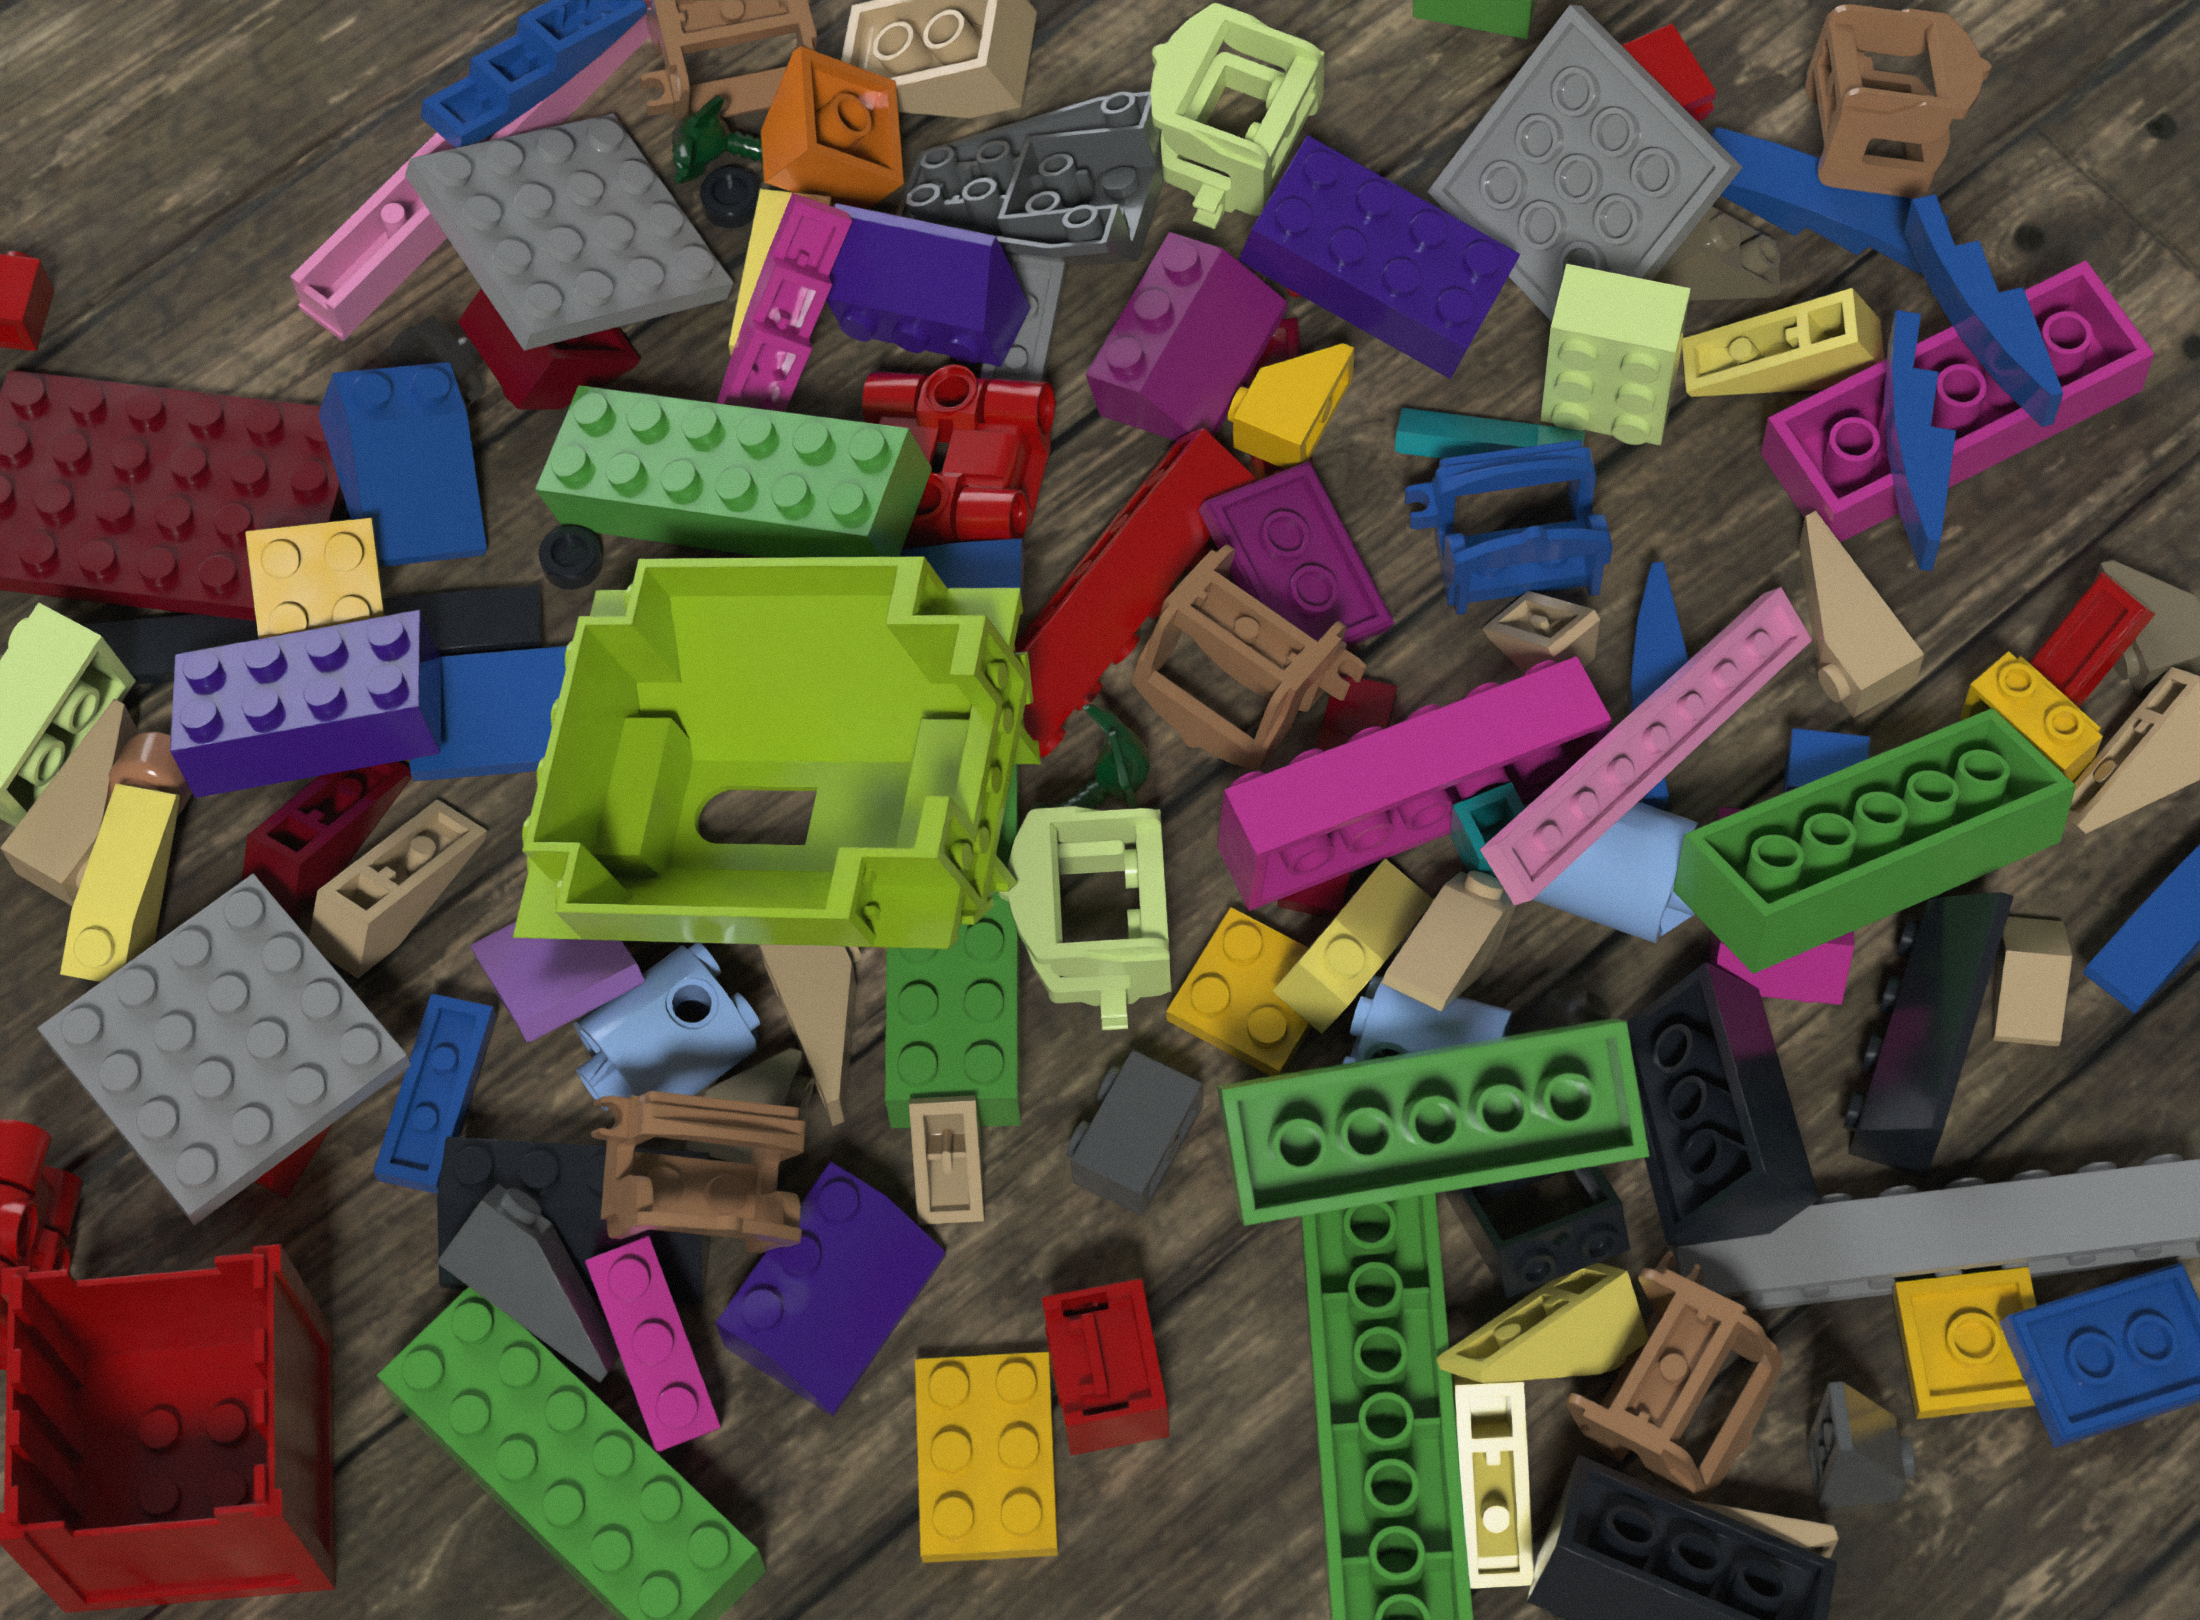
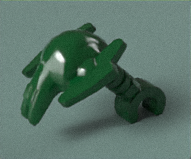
[672,96,763,184]
[1029,703,1150,843]

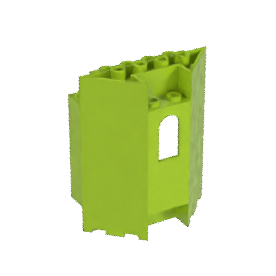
[513,557,1041,949]

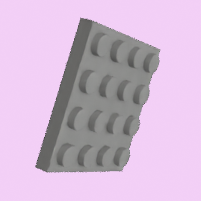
[1427,5,1743,322]
[405,114,733,351]
[37,874,411,1225]

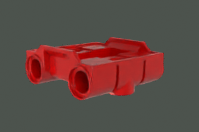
[862,364,1057,549]
[0,1119,84,1371]

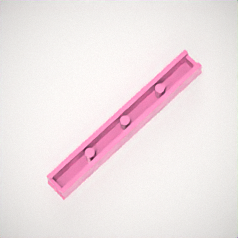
[290,0,652,341]

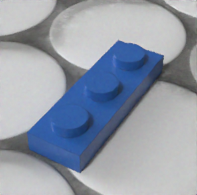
[373,993,497,1194]

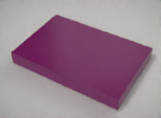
[1198,461,1395,648]

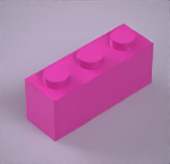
[585,1236,721,1453]

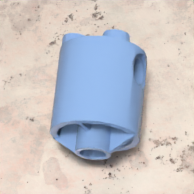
[1533,802,1700,944]
[573,943,760,1111]
[1343,975,1513,1064]

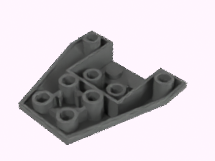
[896,92,1163,266]

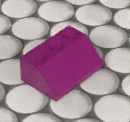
[1085,232,1289,441]

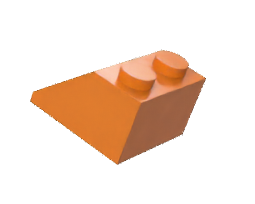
[761,46,904,210]

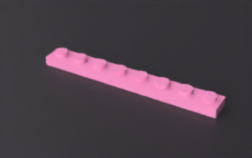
[1480,587,1812,906]

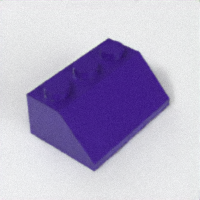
[826,203,1030,367]
[716,1162,946,1417]

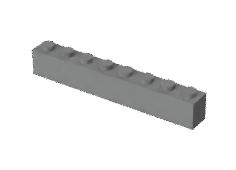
[1666,1154,2200,1311]

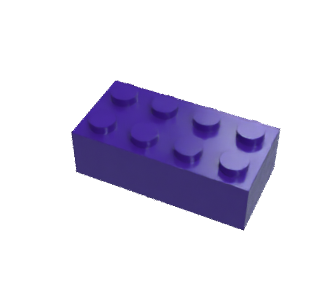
[1238,135,1521,379]
[170,610,441,798]

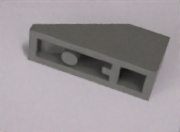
[437,1184,620,1382]
[1806,1382,1914,1509]

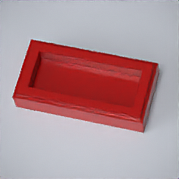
[2029,572,2155,708]

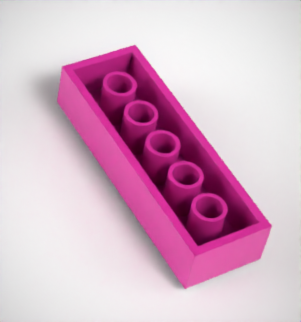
[1761,260,2155,543]
[1217,656,1612,911]

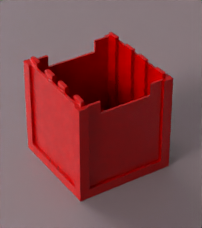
[0,1244,336,1613]

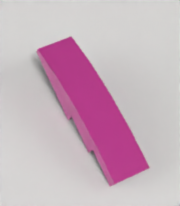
[717,193,852,412]

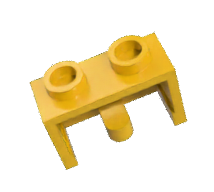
[1960,651,2103,783]

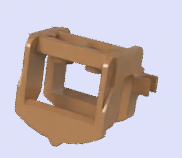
[640,0,817,121]
[1805,4,1991,198]
[1132,544,1366,771]
[591,1091,806,1253]
[1566,1251,1783,1502]

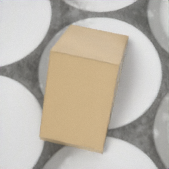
[1483,591,1600,673]
[1993,917,2072,1047]
[909,1095,984,1225]

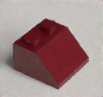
[457,288,641,410]

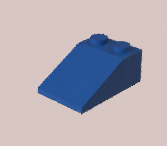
[318,362,487,567]

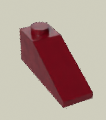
[241,762,412,920]

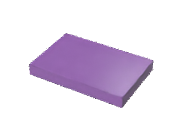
[470,922,645,1042]

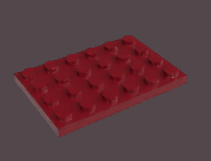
[0,370,344,621]

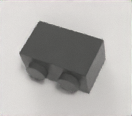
[1066,1050,1203,1217]

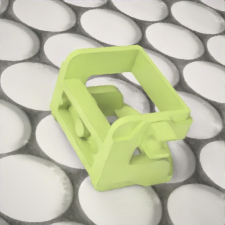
[1150,3,1324,229]
[998,806,1171,1030]

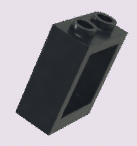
[1445,1165,1631,1298]

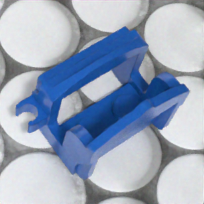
[1405,440,1613,615]

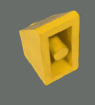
[1228,343,1354,470]

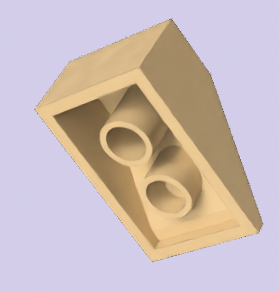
[841,0,1037,118]

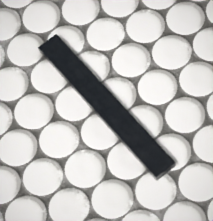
[80,585,543,685]

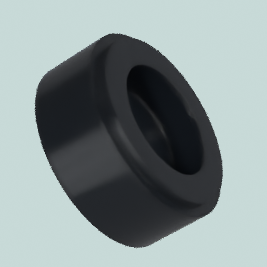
[700,166,760,228]
[539,525,603,590]

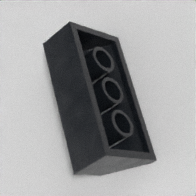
[1843,892,2014,1178]
[1627,962,1819,1248]
[437,1137,711,1304]
[1527,1455,1837,1620]

